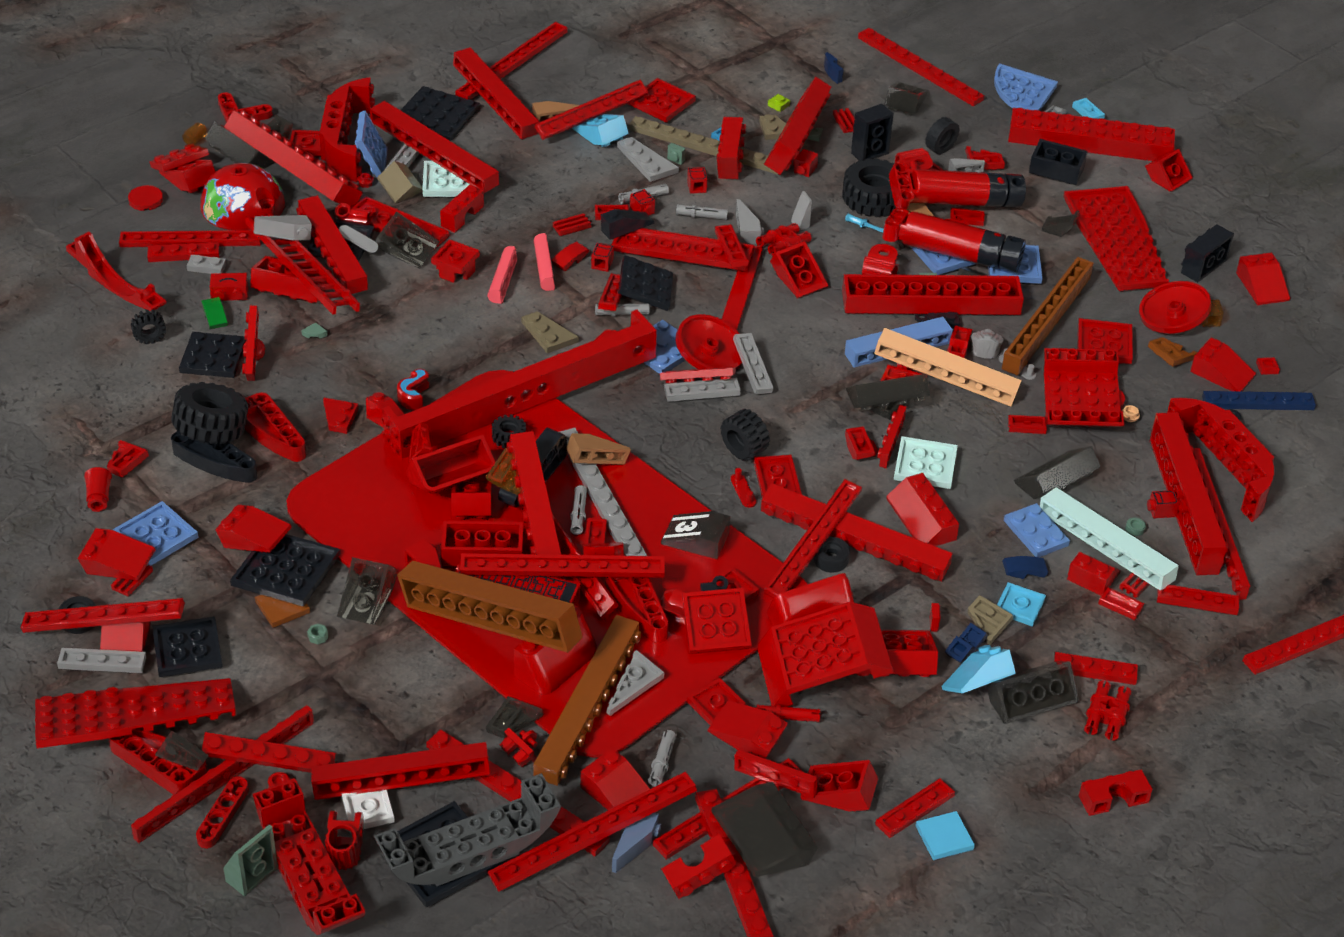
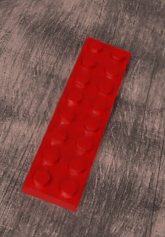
[611,228,754,271]

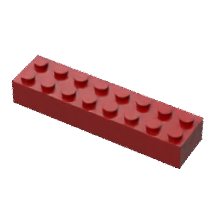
[764,76,831,175]

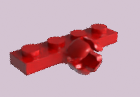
[242,305,266,381]

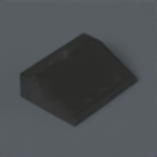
[711,782,818,877]

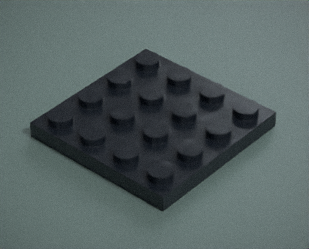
[401,86,480,141]
[230,534,341,607]
[397,801,503,908]

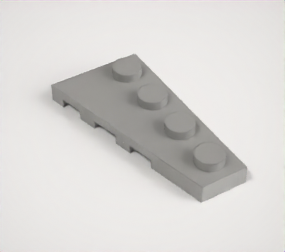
[617,137,679,182]

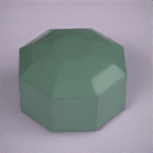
[307,624,329,644]

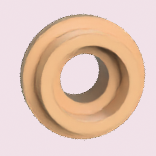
[1122,405,1140,422]

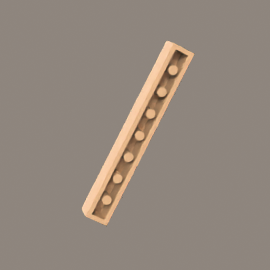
[874,328,1022,407]

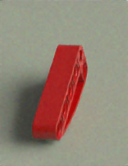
[245,392,306,462]
[605,577,668,643]
[108,729,207,794]

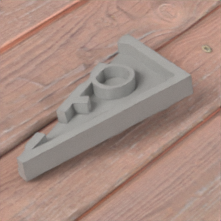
[607,650,664,716]

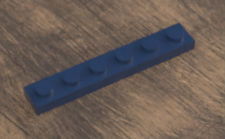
[1202,391,1316,410]

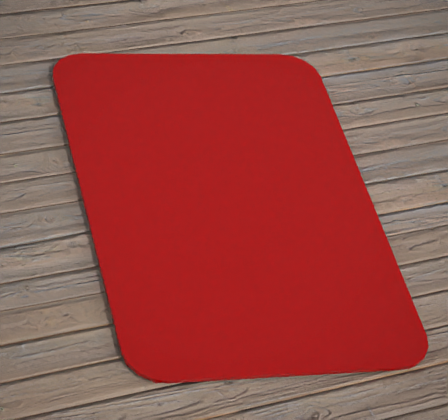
[286,370,807,758]

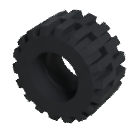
[720,409,770,461]

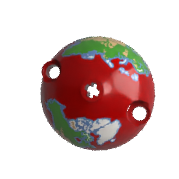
[200,163,285,230]

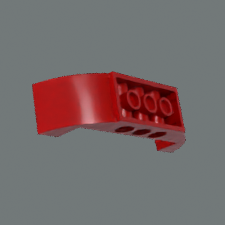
[319,77,375,183]
[1167,398,1274,522]
[253,778,366,935]

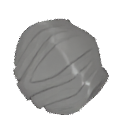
[971,329,1003,359]

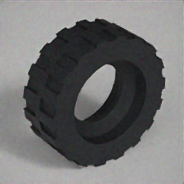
[925,117,960,155]

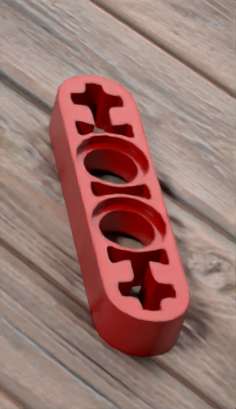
[196,776,248,849]

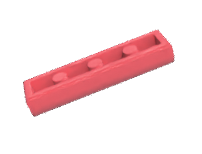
[534,233,555,291]
[487,246,517,304]

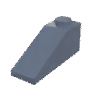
[612,813,661,873]

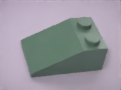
[224,825,278,896]

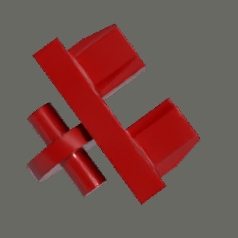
[500,727,538,767]

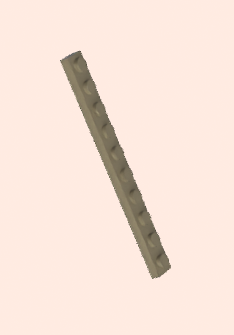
[628,116,778,175]

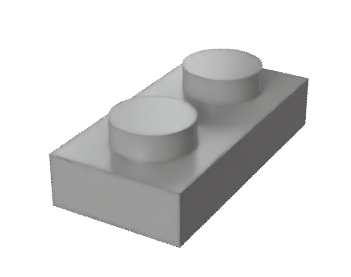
[187,255,226,274]

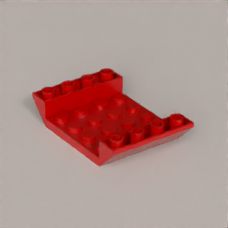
[1043,348,1124,427]
[757,602,894,707]

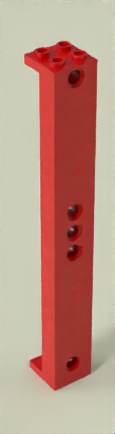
[381,310,657,459]

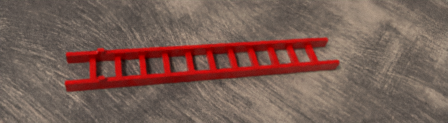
[245,213,360,315]

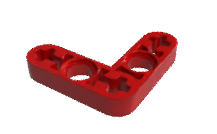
[218,92,273,122]

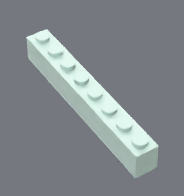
[1040,487,1178,590]

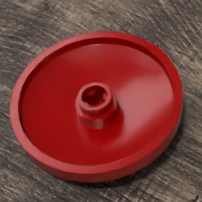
[1139,281,1212,334]
[675,314,742,370]

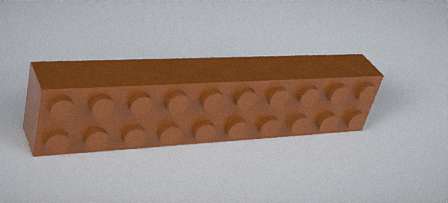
[397,561,583,653]

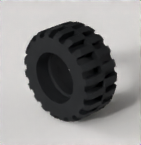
[842,158,896,217]
[171,382,248,444]

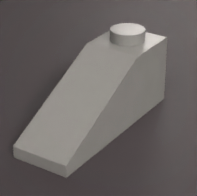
[736,199,764,245]
[254,215,312,240]

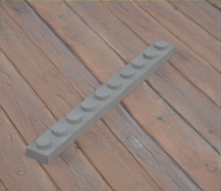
[560,428,647,556]

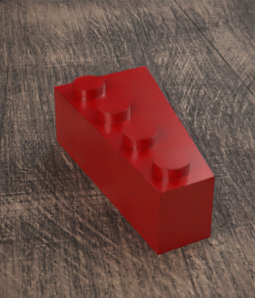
[717,117,746,179]

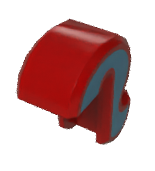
[397,369,429,410]

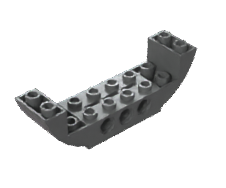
[374,773,561,886]

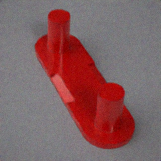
[731,468,756,508]

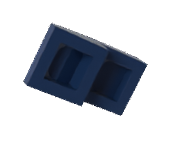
[824,52,843,84]
[1002,556,1048,579]
[944,622,988,664]

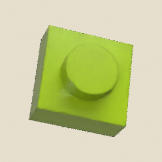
[768,94,790,112]

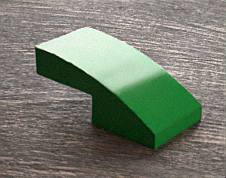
[201,297,228,329]

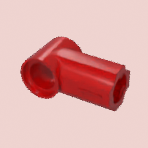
[335,203,372,225]

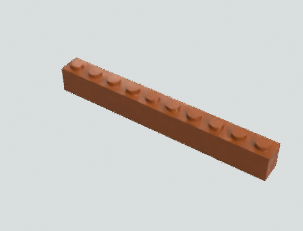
[1002,257,1093,376]
[533,615,641,786]

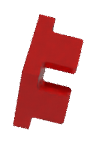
[431,239,480,283]

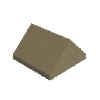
[377,161,423,204]

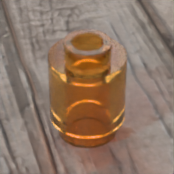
[182,122,207,145]

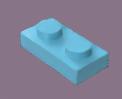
[1072,98,1105,119]

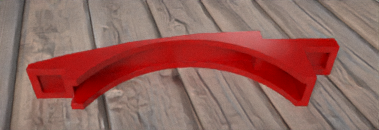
[66,232,167,311]

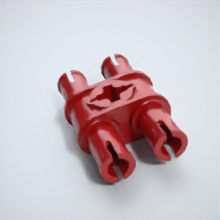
[756,223,812,256]
[1084,680,1132,741]

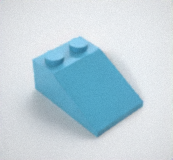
[572,114,629,147]
[942,645,1016,693]

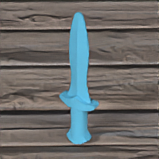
[845,213,884,233]

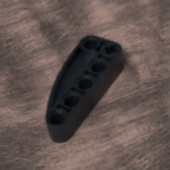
[498,427,568,508]
[171,431,257,483]

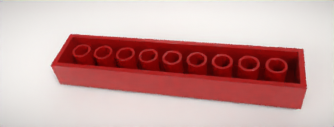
[1008,108,1175,161]
[224,110,363,207]
[842,274,1024,315]
[1149,412,1228,576]

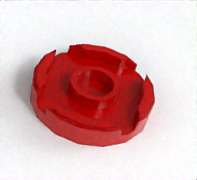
[128,185,163,211]

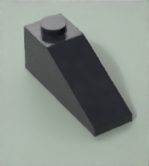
[601,209,654,240]

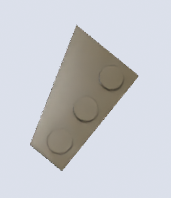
[521,312,579,353]

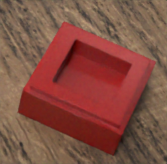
[1256,357,1280,375]
[929,603,940,632]

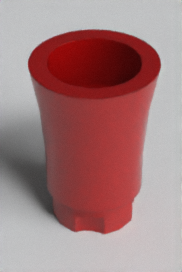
[84,467,112,512]

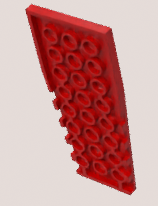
[1063,186,1169,291]
[35,678,236,748]

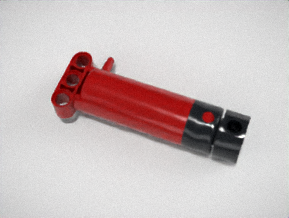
[889,160,1026,210]
[882,208,1026,273]

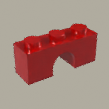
[440,185,484,233]
[1079,769,1152,816]
[661,834,737,899]

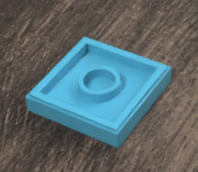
[997,582,1046,627]
[916,811,974,860]

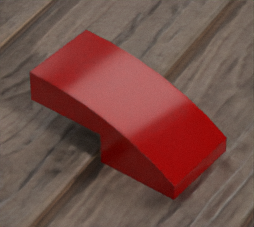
[551,241,589,271]

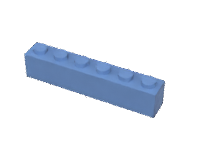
[845,317,953,367]

